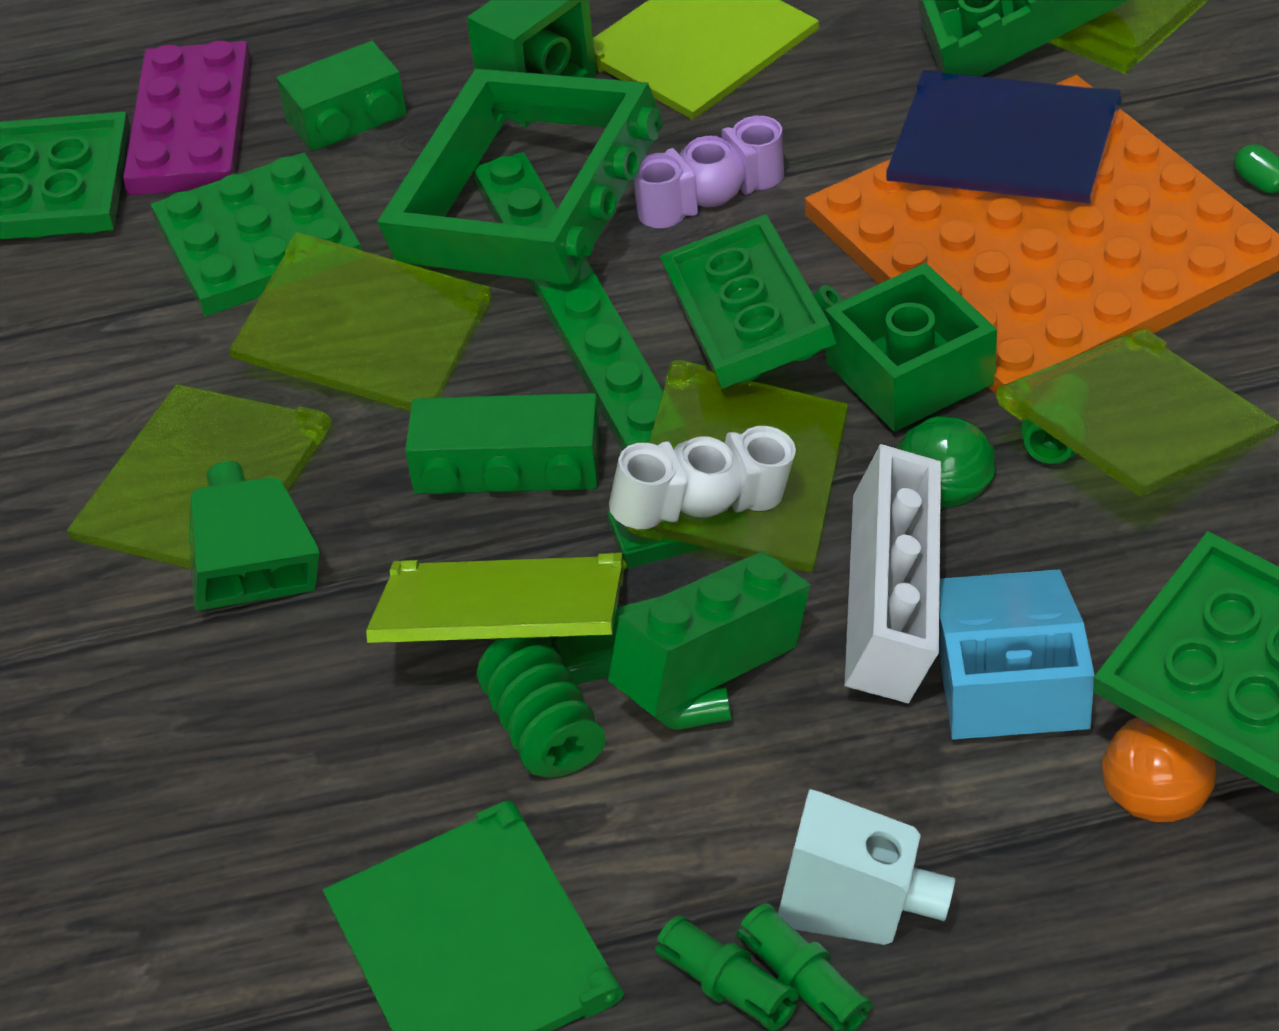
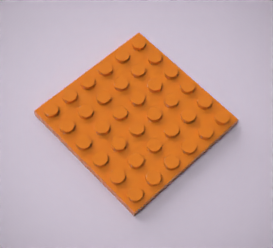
[805,74,1279,406]

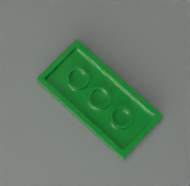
[659,214,836,389]

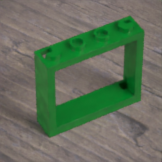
[377,69,663,284]

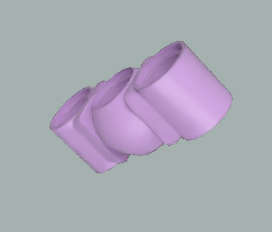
[633,116,784,228]

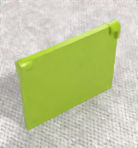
[593,0,819,120]
[366,552,626,643]

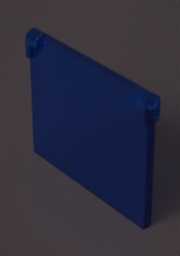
[886,70,1122,204]

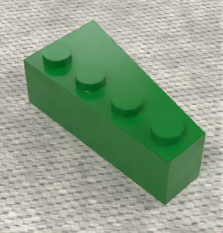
[917,0,1130,93]

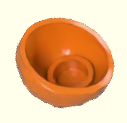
[1102,717,1217,822]

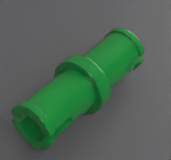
[736,903,873,1031]
[655,915,799,1031]

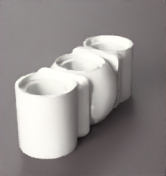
[609,426,796,529]

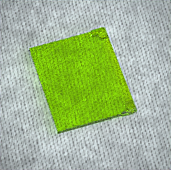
[229,232,491,411]
[996,329,1279,497]
[625,360,848,573]
[66,384,332,568]

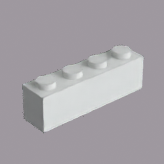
[844,444,941,703]

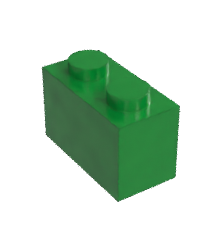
[276,40,407,152]

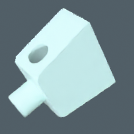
[778,789,955,945]

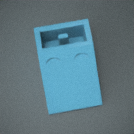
[939,569,1095,740]

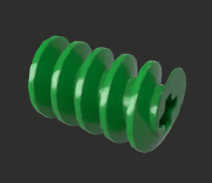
[476,637,606,778]

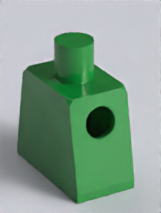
[189,461,319,611]

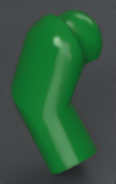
[1233,144,1279,194]
[655,687,732,730]

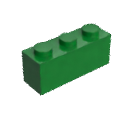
[405,393,601,494]
[608,551,811,717]

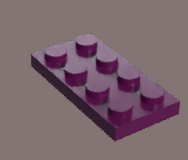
[123,41,251,195]

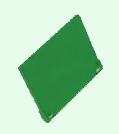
[322,801,624,1031]

